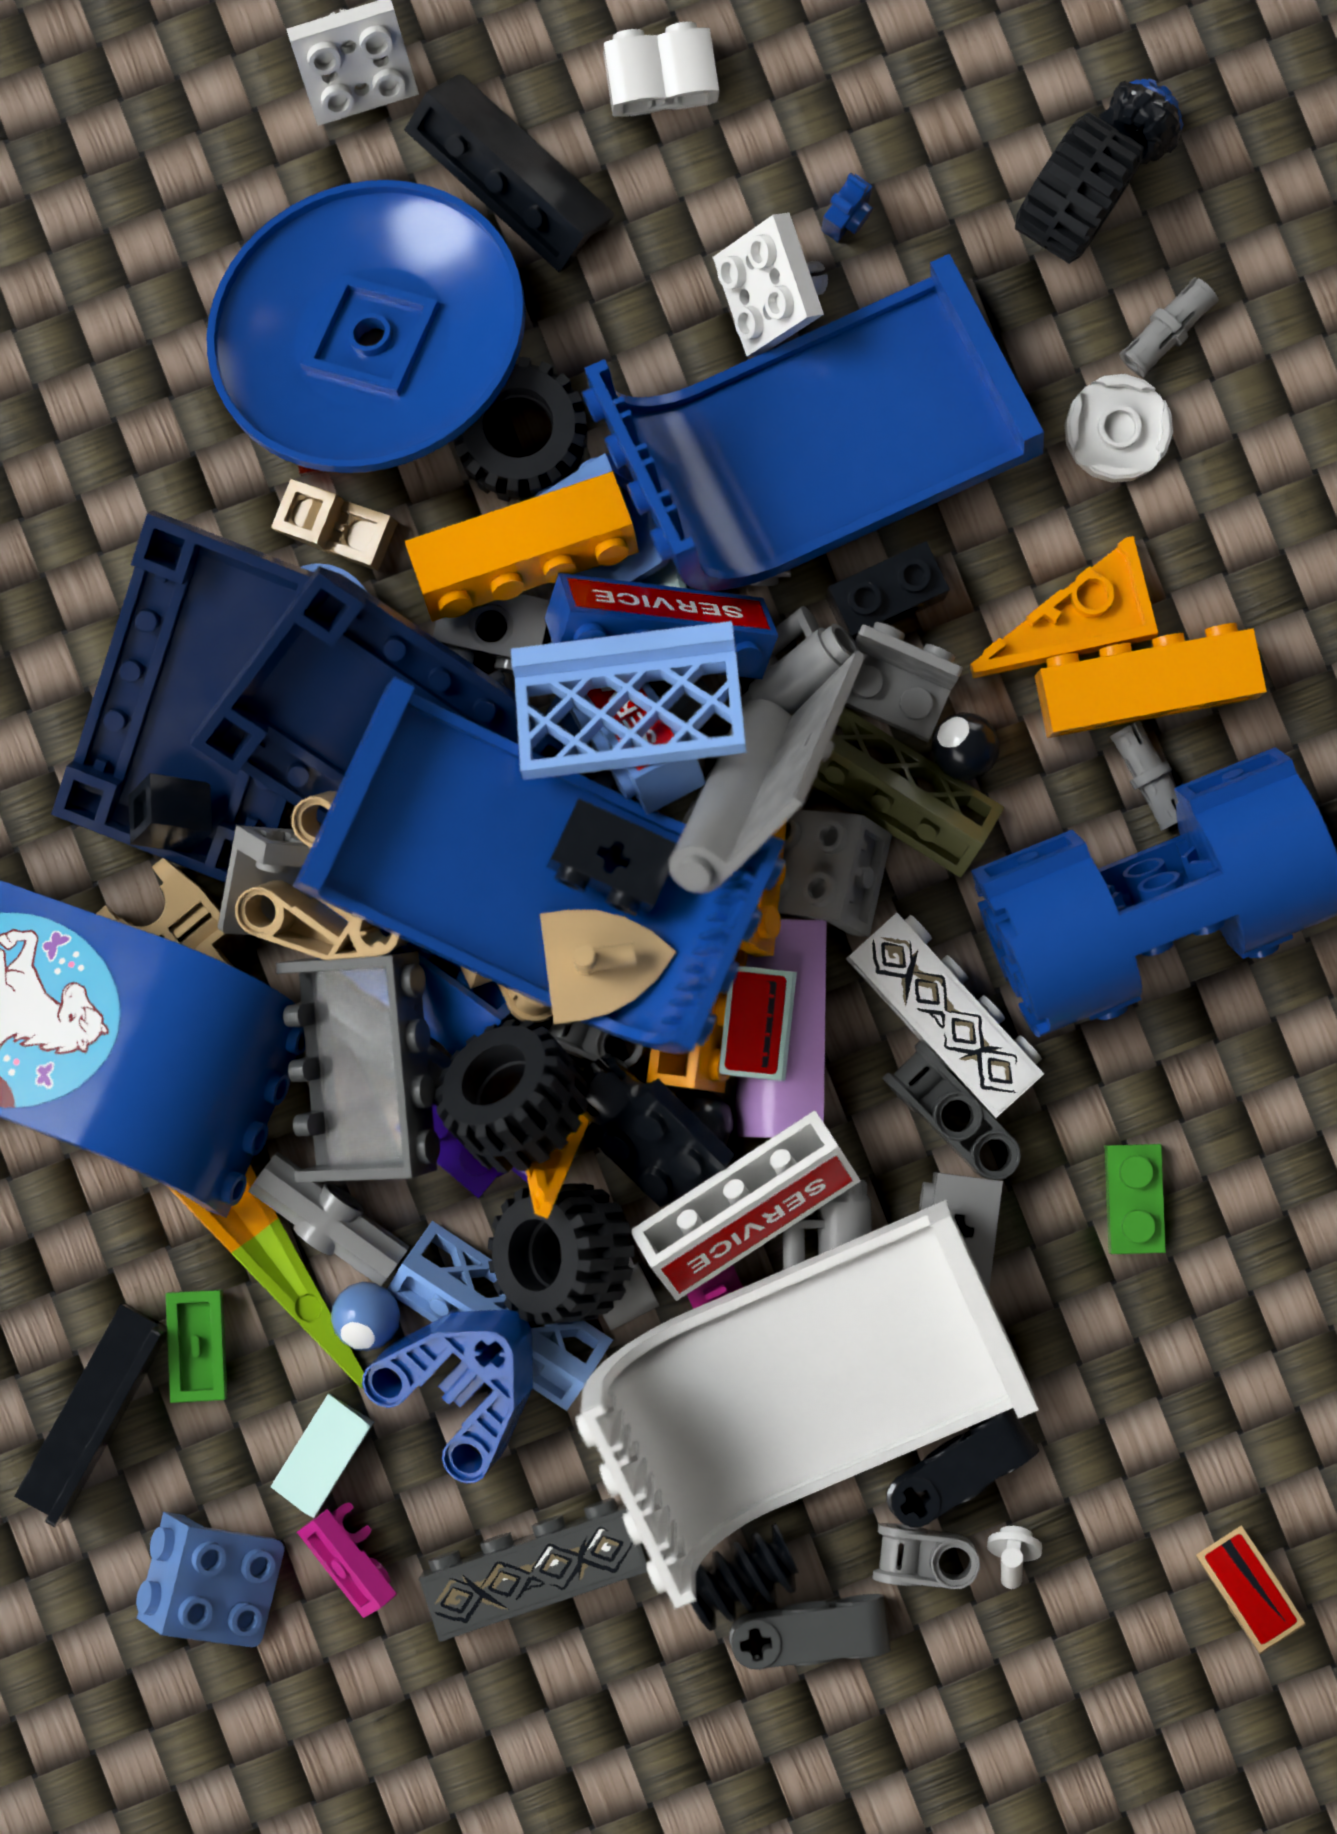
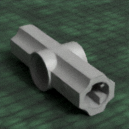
[248,1151,410,1287]

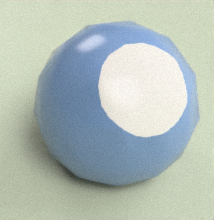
[331,1282,400,1351]

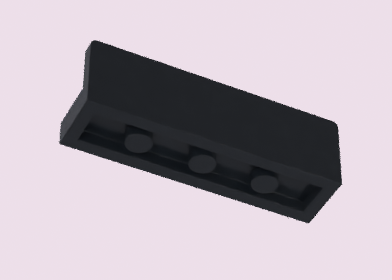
[404,74,614,273]
[14,1303,167,1528]

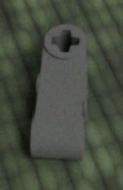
[882,1040,1021,1180]
[729,1594,891,1670]

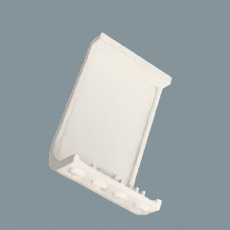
[576,1200,1039,1609]

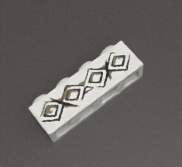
[846,913,1044,1118]

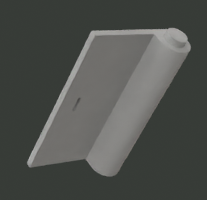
[669,650,865,893]

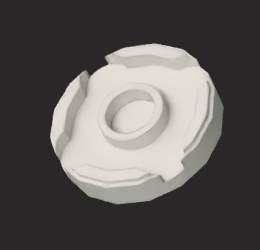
[1064,374,1173,483]

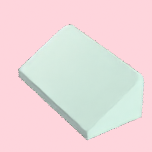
[270,1393,374,1519]

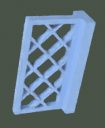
[511,621,747,780]

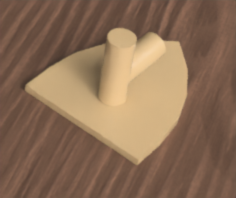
[540,910,676,1025]

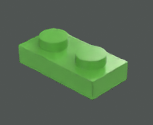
[1104,1144,1166,1254]
[166,1289,228,1403]

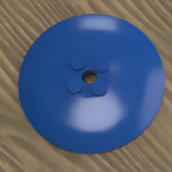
[207,180,526,473]

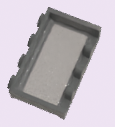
[276,951,440,1182]

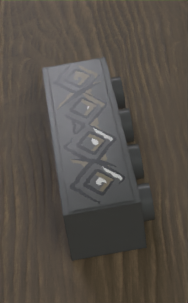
[419,1498,648,1642]

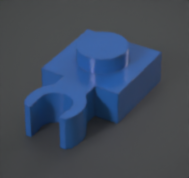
[821,173,873,243]

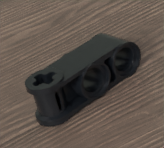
[886,1408,1039,1527]

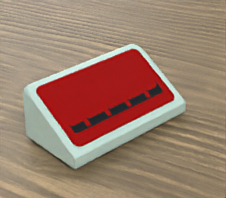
[719,966,797,1081]

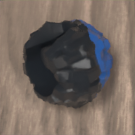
[1099,79,1184,165]

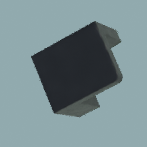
[128,773,213,853]

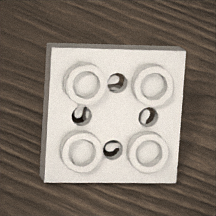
[286,0,419,126]
[713,213,828,357]

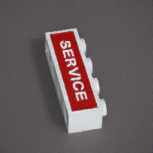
[631,1110,861,1301]

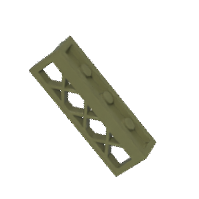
[812,707,1005,878]

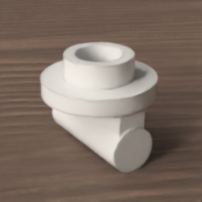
[987,1526,1042,1589]

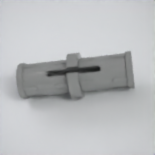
[1119,277,1219,377]
[1110,720,1178,831]

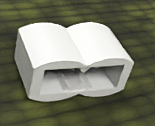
[603,22,719,117]

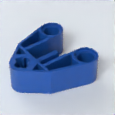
[362,1309,533,1484]

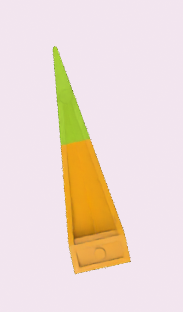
[167,1165,364,1388]

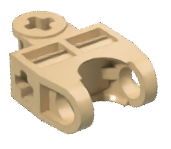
[96,858,236,968]

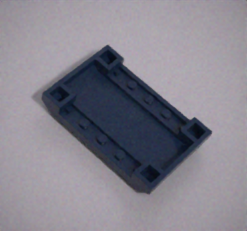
[51,510,314,883]
[190,566,579,823]

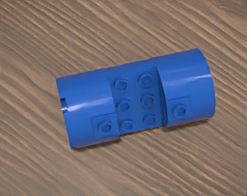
[971,747,1337,1037]

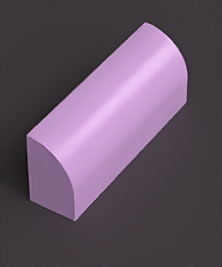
[735,919,827,1138]

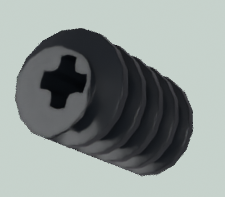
[691,1523,799,1631]

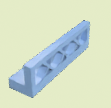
[387,1221,613,1411]

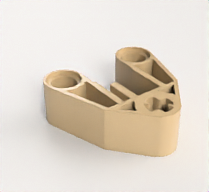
[235,791,409,960]

